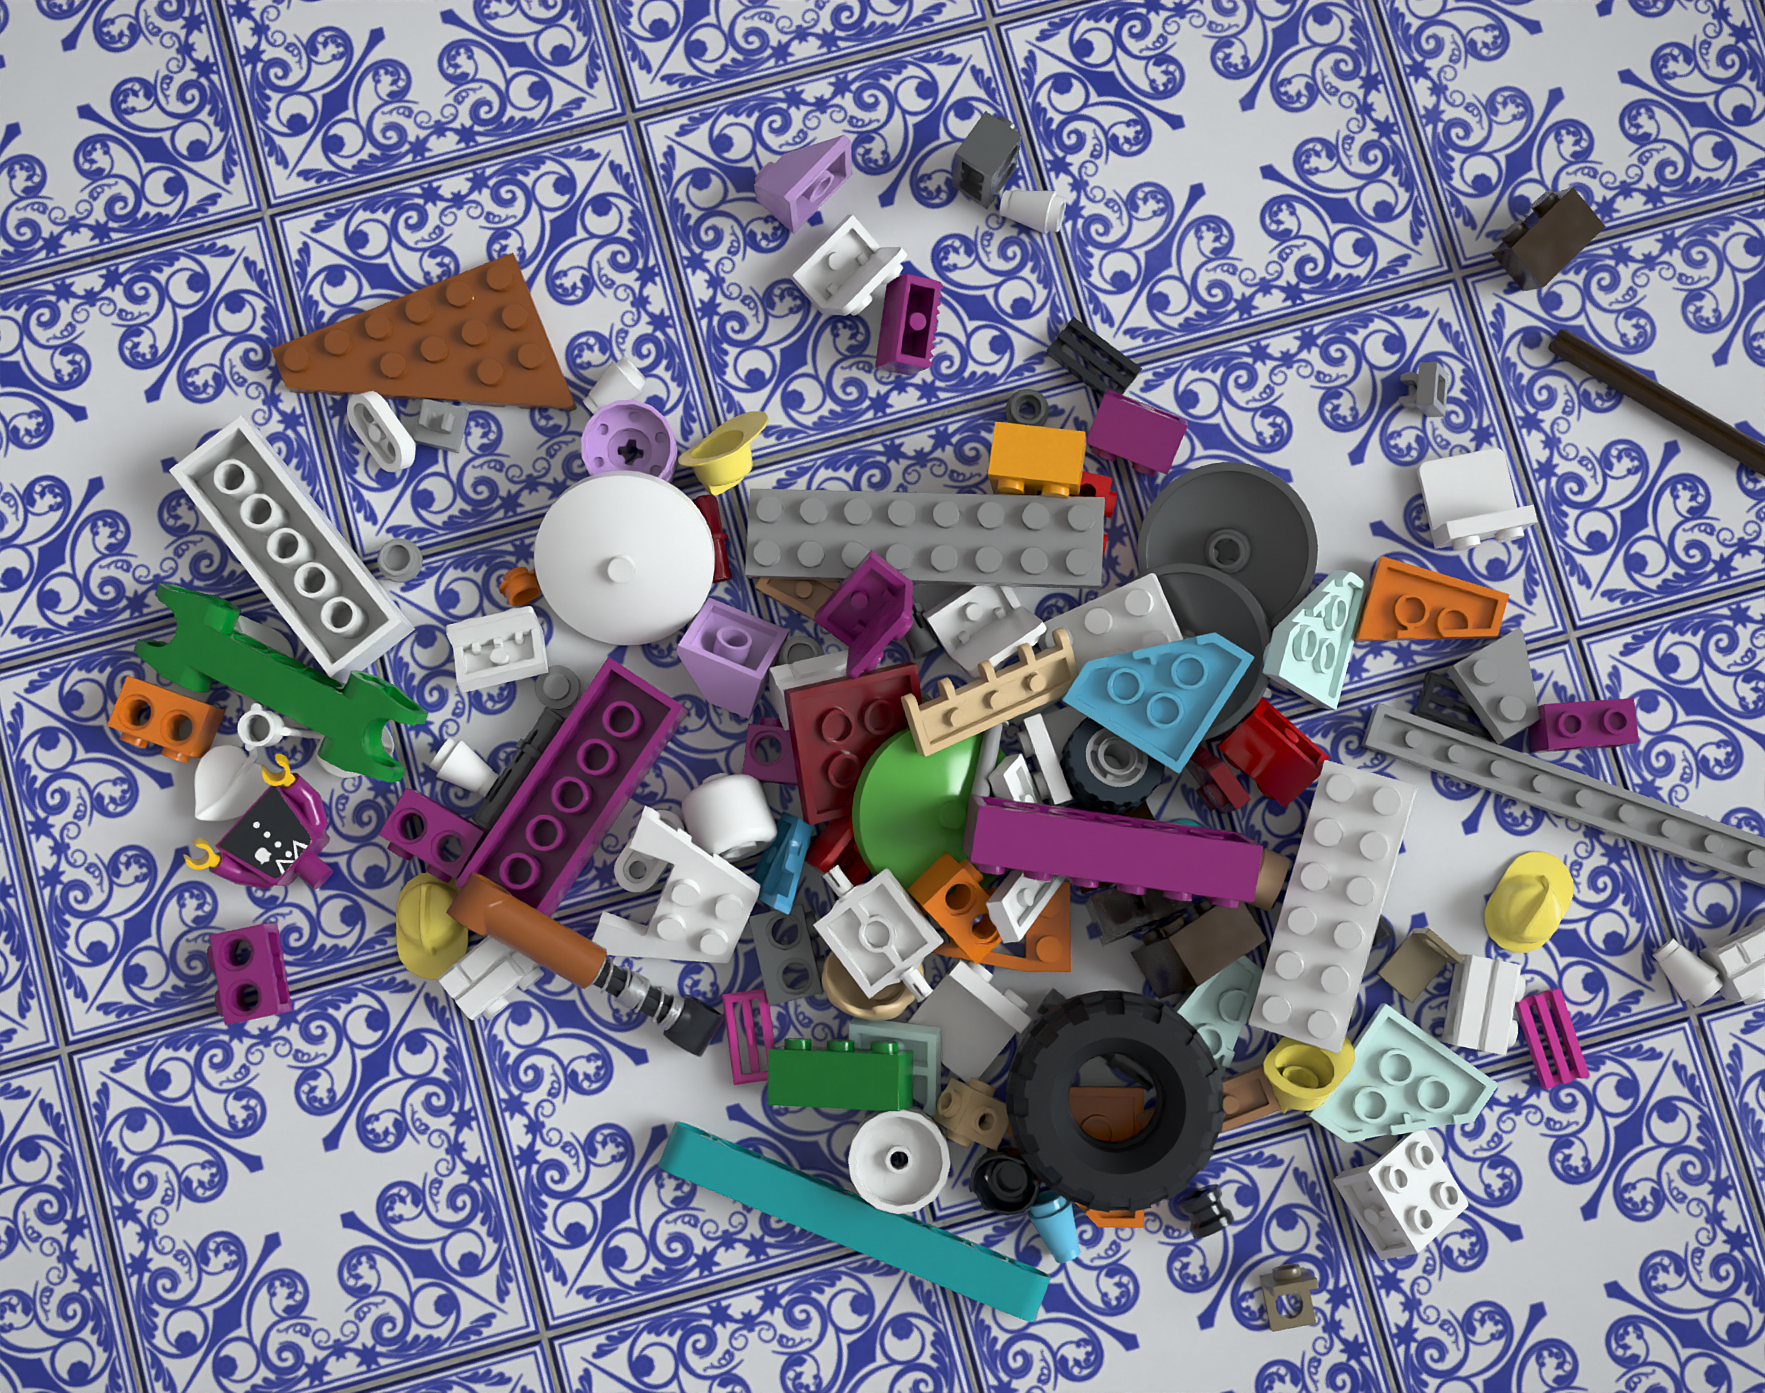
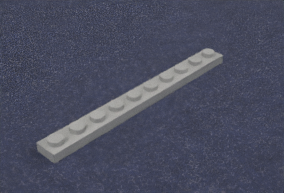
[1361,703,1765,888]

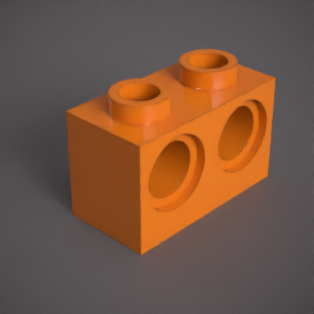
[107,676,225,763]
[906,852,1002,965]

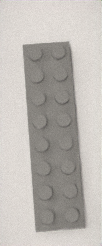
[745,488,1105,589]

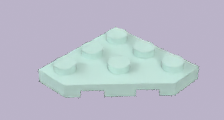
[1263,569,1369,710]
[1306,1003,1499,1143]

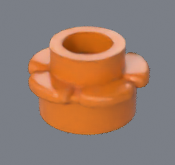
[499,567,542,606]

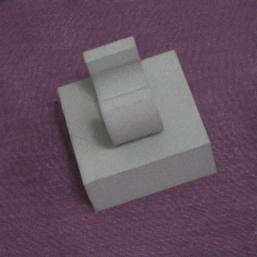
[1399,362,1449,417]
[413,398,469,453]

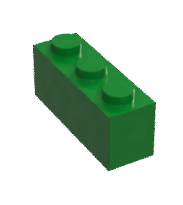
[768,1038,913,1112]

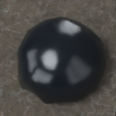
[969,1145,1041,1216]

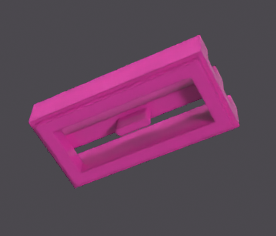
[722,988,775,1085]
[1515,988,1590,1089]

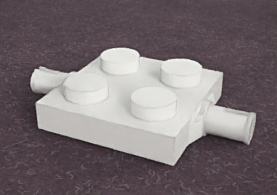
[813,865,944,1003]

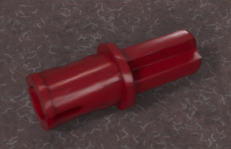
[692,495,733,584]

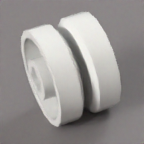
[848,1106,950,1214]

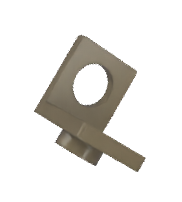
[1377,928,1464,1003]
[1259,1264,1319,1332]

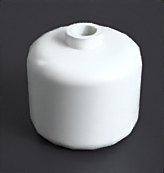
[681,773,777,863]

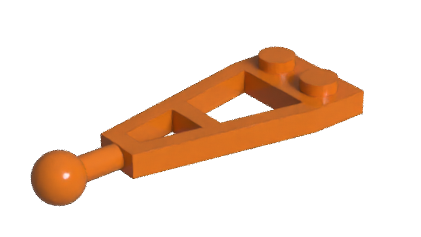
[916,882,1071,972]

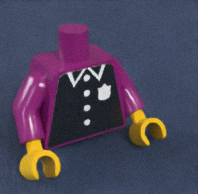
[183,754,333,890]

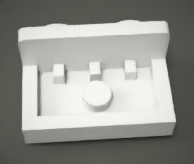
[446,606,549,693]

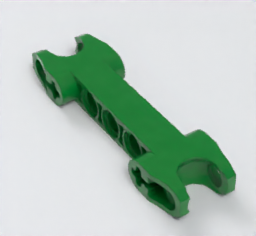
[133,583,429,783]

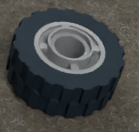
[1060,717,1165,815]

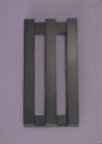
[1046,316,1142,397]
[1412,672,1497,744]

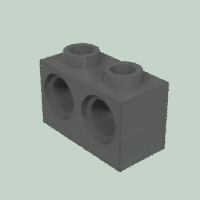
[952,111,1022,209]
[749,904,825,1006]

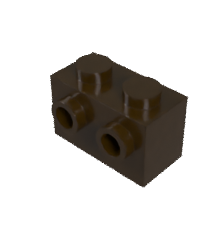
[1491,187,1606,291]

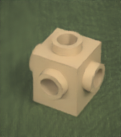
[932,1077,1009,1151]

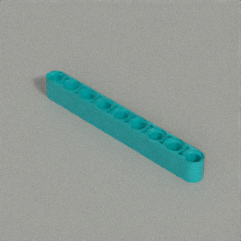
[658,1122,1051,1322]

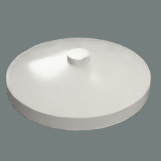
[534,470,715,645]

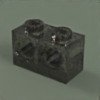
[1085,886,1192,946]

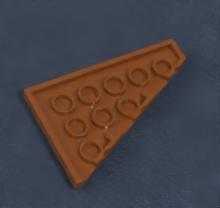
[271,253,577,412]

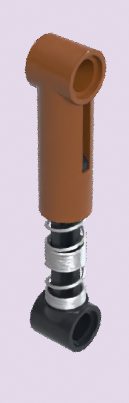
[446,871,725,1057]

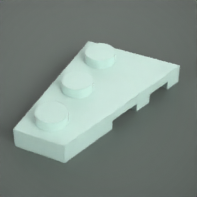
[1173,955,1263,1079]

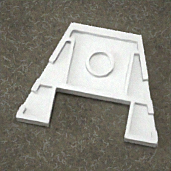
[591,806,760,964]

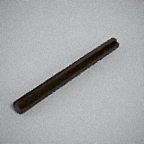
[1548,329,1765,477]

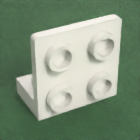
[1333,1130,1468,1260]

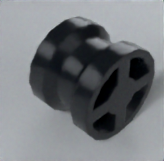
[1177,1184,1235,1239]

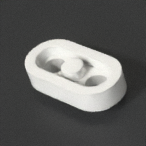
[347,391,416,472]
[614,810,686,892]

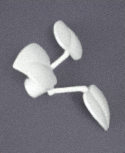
[194,615,394,821]

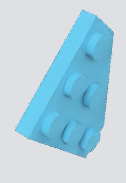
[1062,632,1254,774]

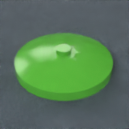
[852,727,1006,900]

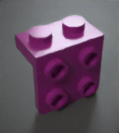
[814,550,914,680]

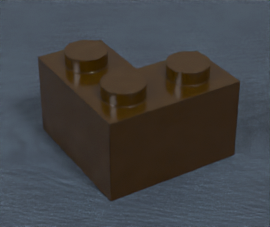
[1130,897,1267,999]

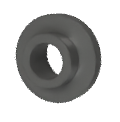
[1005,389,1049,427]

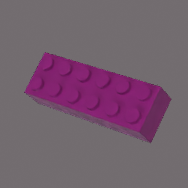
[454,657,689,918]
[962,794,1263,908]

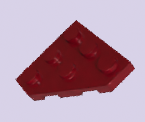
[783,661,922,825]

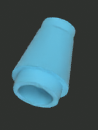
[1028,1190,1081,1263]

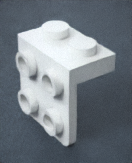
[788,215,907,316]
[1417,448,1538,551]
[923,585,1047,678]
[1017,706,1121,806]
[907,959,1032,1083]

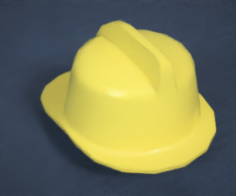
[678,411,769,496]
[1484,851,1574,953]
[396,872,468,980]
[1263,1036,1355,1113]

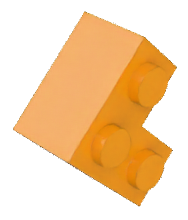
[988,421,1086,499]

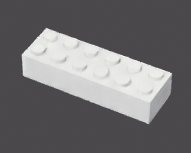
[169,415,415,684]
[1248,760,1418,1054]

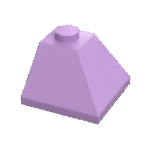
[754,135,852,234]
[676,598,789,719]

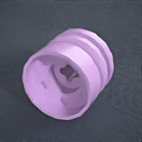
[581,400,678,483]

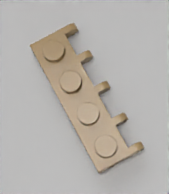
[901,627,1079,757]

